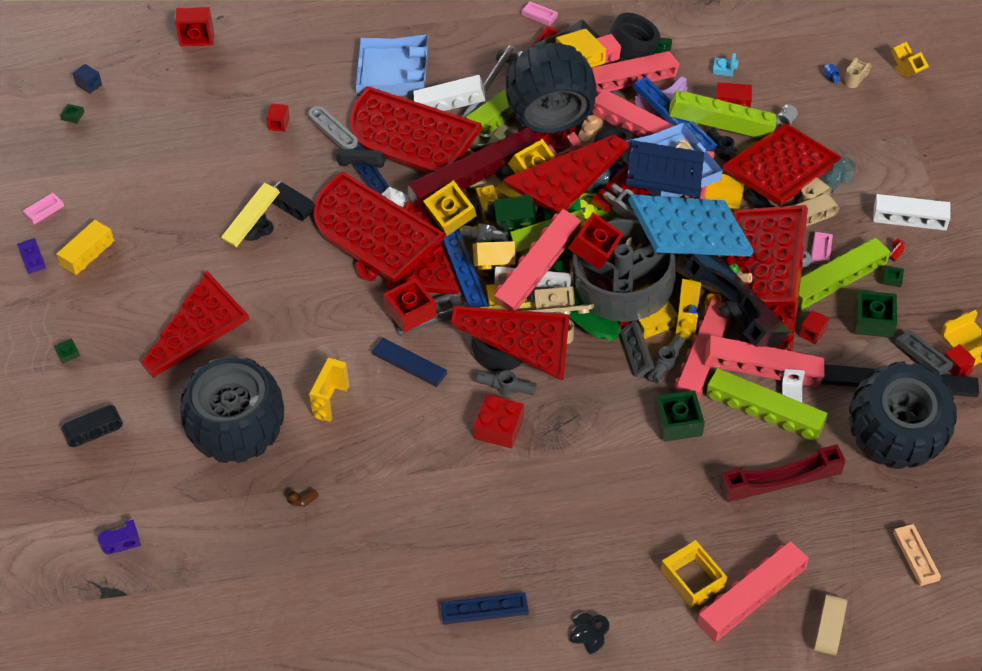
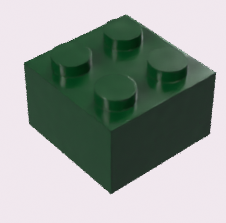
[494,195,537,232]
[854,290,897,338]
[655,390,705,442]

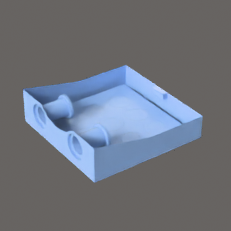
[356,34,428,96]
[621,123,723,198]

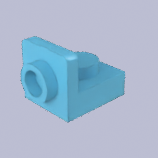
[713,53,739,77]

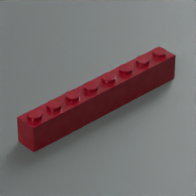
[408,127,540,210]

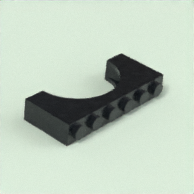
[682,254,791,347]

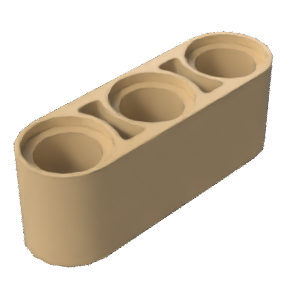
[794,193,840,227]
[814,594,848,656]

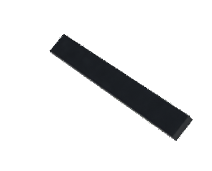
[820,364,979,397]

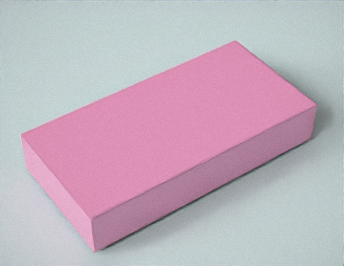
[521,1,558,26]
[23,193,64,225]
[811,232,833,265]

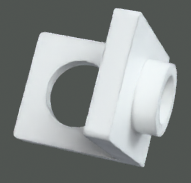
[381,187,409,209]
[782,369,805,402]

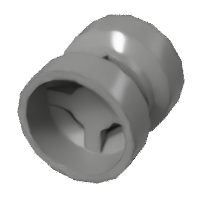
[776,105,798,127]

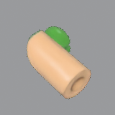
[729,264,753,283]

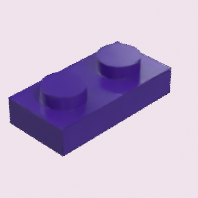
[17,238,46,274]

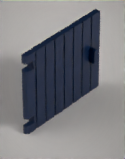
[626,140,704,197]

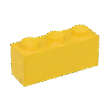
[56,220,114,275]

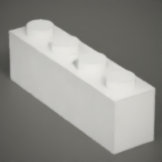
[414,75,486,111]
[873,194,950,231]

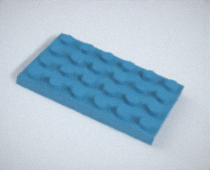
[628,195,754,257]

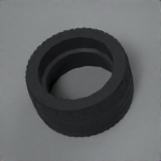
[607,12,661,60]
[472,336,523,372]

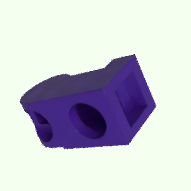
[98,519,141,554]

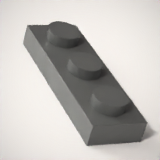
[620,321,655,378]
[895,330,953,376]

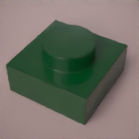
[654,37,672,54]
[60,104,85,124]
[882,265,904,287]
[54,338,80,364]

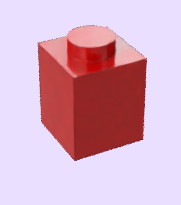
[266,103,290,132]
[799,310,829,345]
[944,344,976,377]

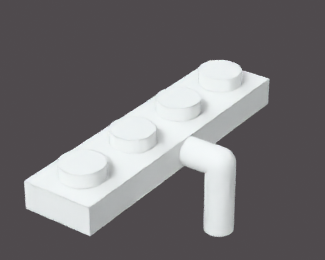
[495,267,571,302]

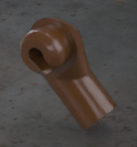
[475,266,494,281]
[287,489,319,507]

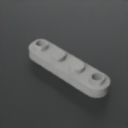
[308,106,358,149]

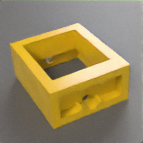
[661,540,727,609]

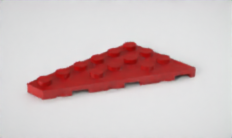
[504,135,629,214]
[386,202,459,295]
[141,271,249,378]

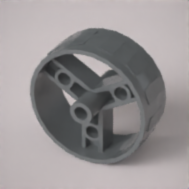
[572,219,675,322]

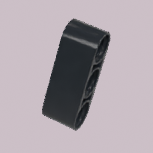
[272,181,315,221]
[61,405,123,447]

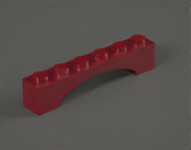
[720,444,846,502]

